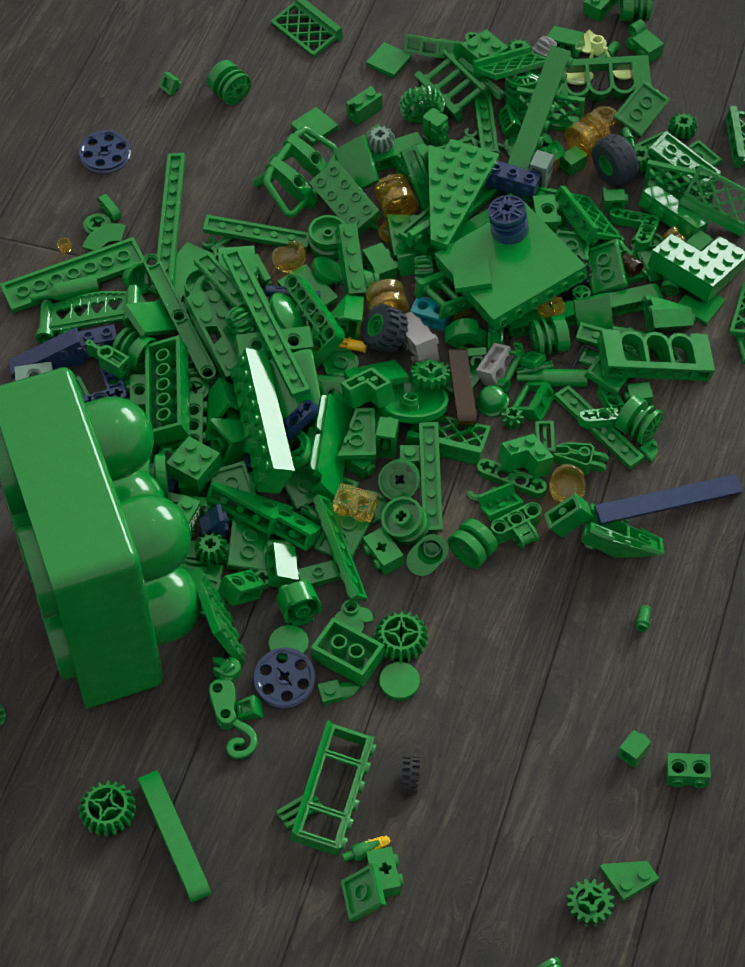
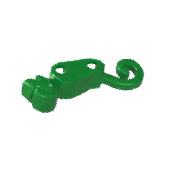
[209,657,258,760]

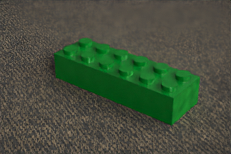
[145,335,190,446]

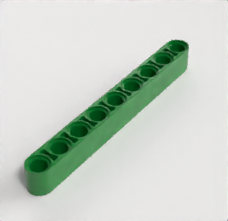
[507,284,664,337]

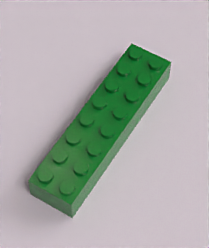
[231,348,295,494]

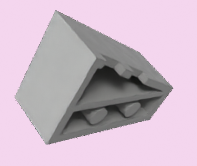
[402,312,440,363]

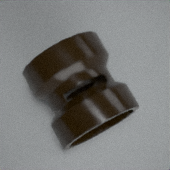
[622,253,644,277]

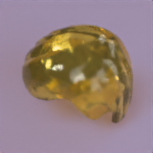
[271,240,306,273]
[549,464,586,503]

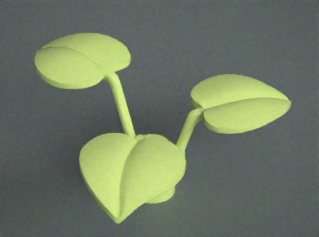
[566,30,631,85]

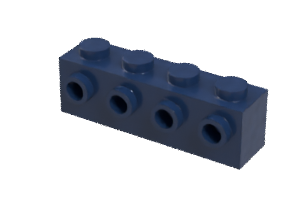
[484,161,541,200]

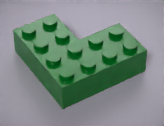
[647,234,745,302]

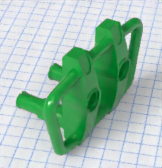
[253,126,338,218]

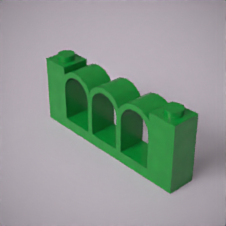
[555,55,651,105]
[597,329,715,381]

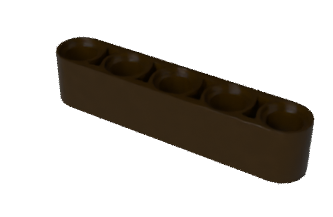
[448,348,477,426]

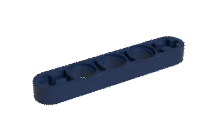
[245,400,319,470]

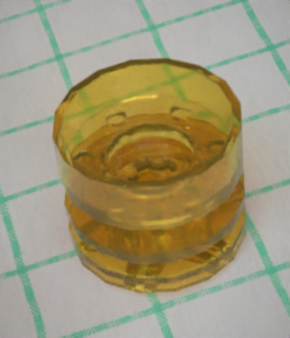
[565,113,611,158]
[374,174,418,218]

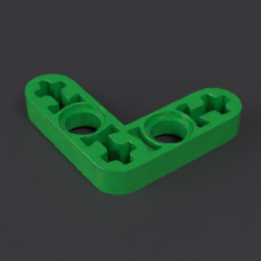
[609,208,660,250]
[577,386,625,428]

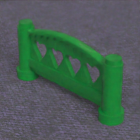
[35,285,140,344]

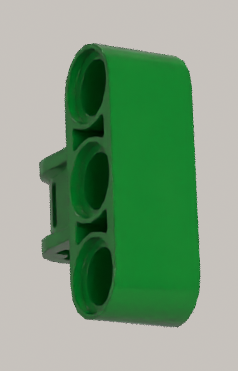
[491,502,541,549]

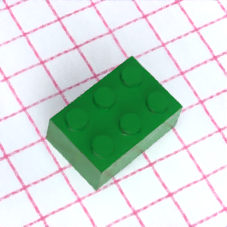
[311,618,385,687]

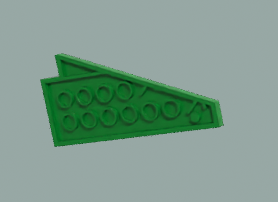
[428,139,499,250]

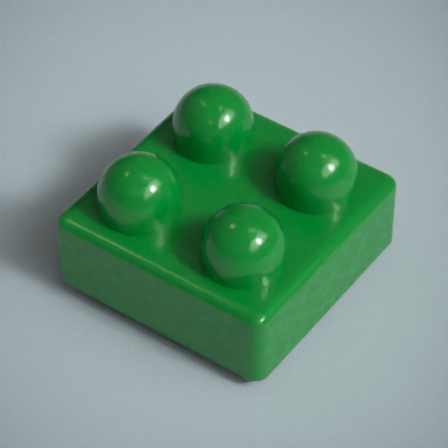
[0,367,202,709]

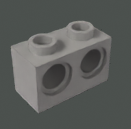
[476,343,514,386]

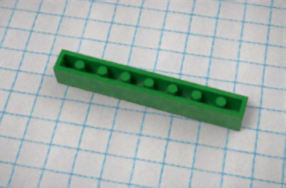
[508,45,573,170]

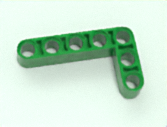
[285,274,345,368]

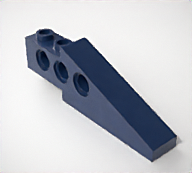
[9,325,117,379]

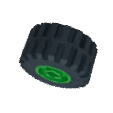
[361,304,408,354]

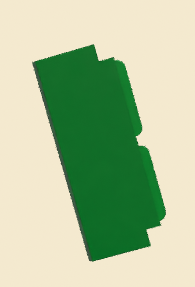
[309,390,353,503]

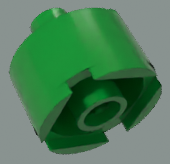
[276,579,322,626]

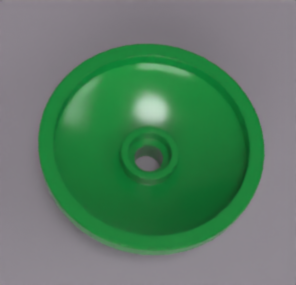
[270,293,309,329]

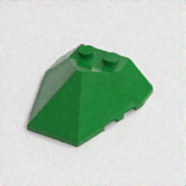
[581,503,664,558]

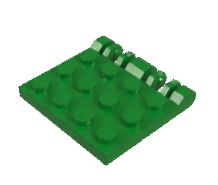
[191,567,246,665]

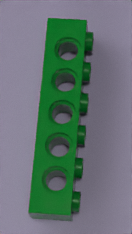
[179,394,208,497]

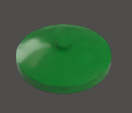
[374,377,448,423]

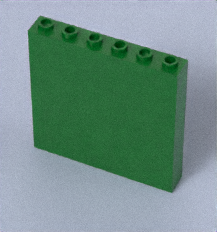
[434,202,587,331]

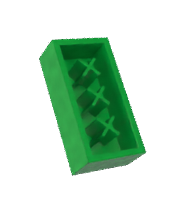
[309,159,383,237]

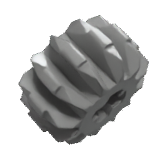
[532,36,557,58]

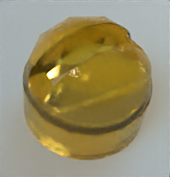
[57,237,72,253]

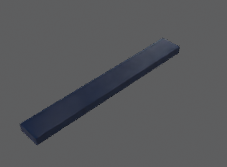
[594,474,743,525]

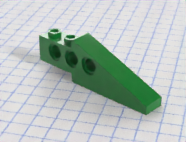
[206,481,322,551]

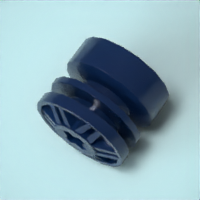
[488,195,529,245]

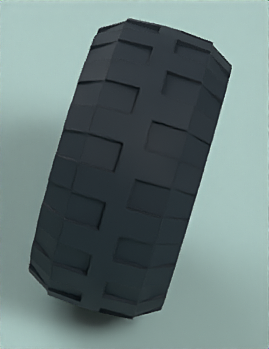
[592,134,639,187]

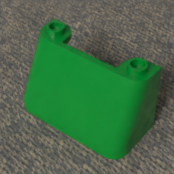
[268,349,321,431]

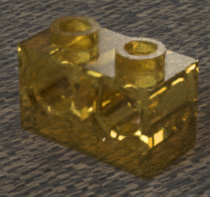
[333,483,379,522]

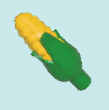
[341,836,390,862]

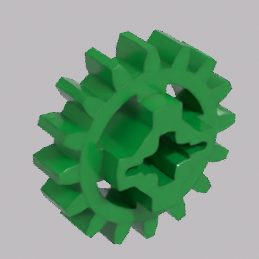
[410,359,451,389]
[567,879,614,927]

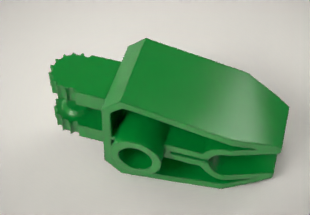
[553,442,609,476]

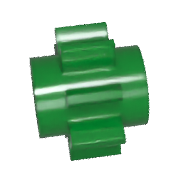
[501,406,524,430]

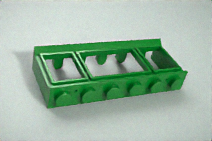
[289,720,376,856]

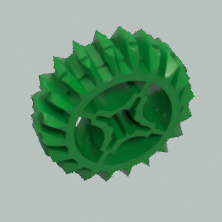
[399,85,445,124]
[374,610,429,662]
[78,780,136,837]

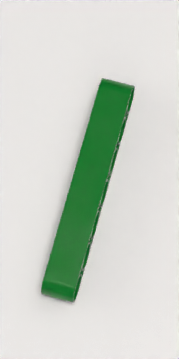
[138,770,212,903]

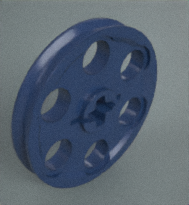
[79,130,131,174]
[254,648,316,708]

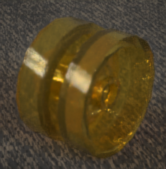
[365,279,409,314]

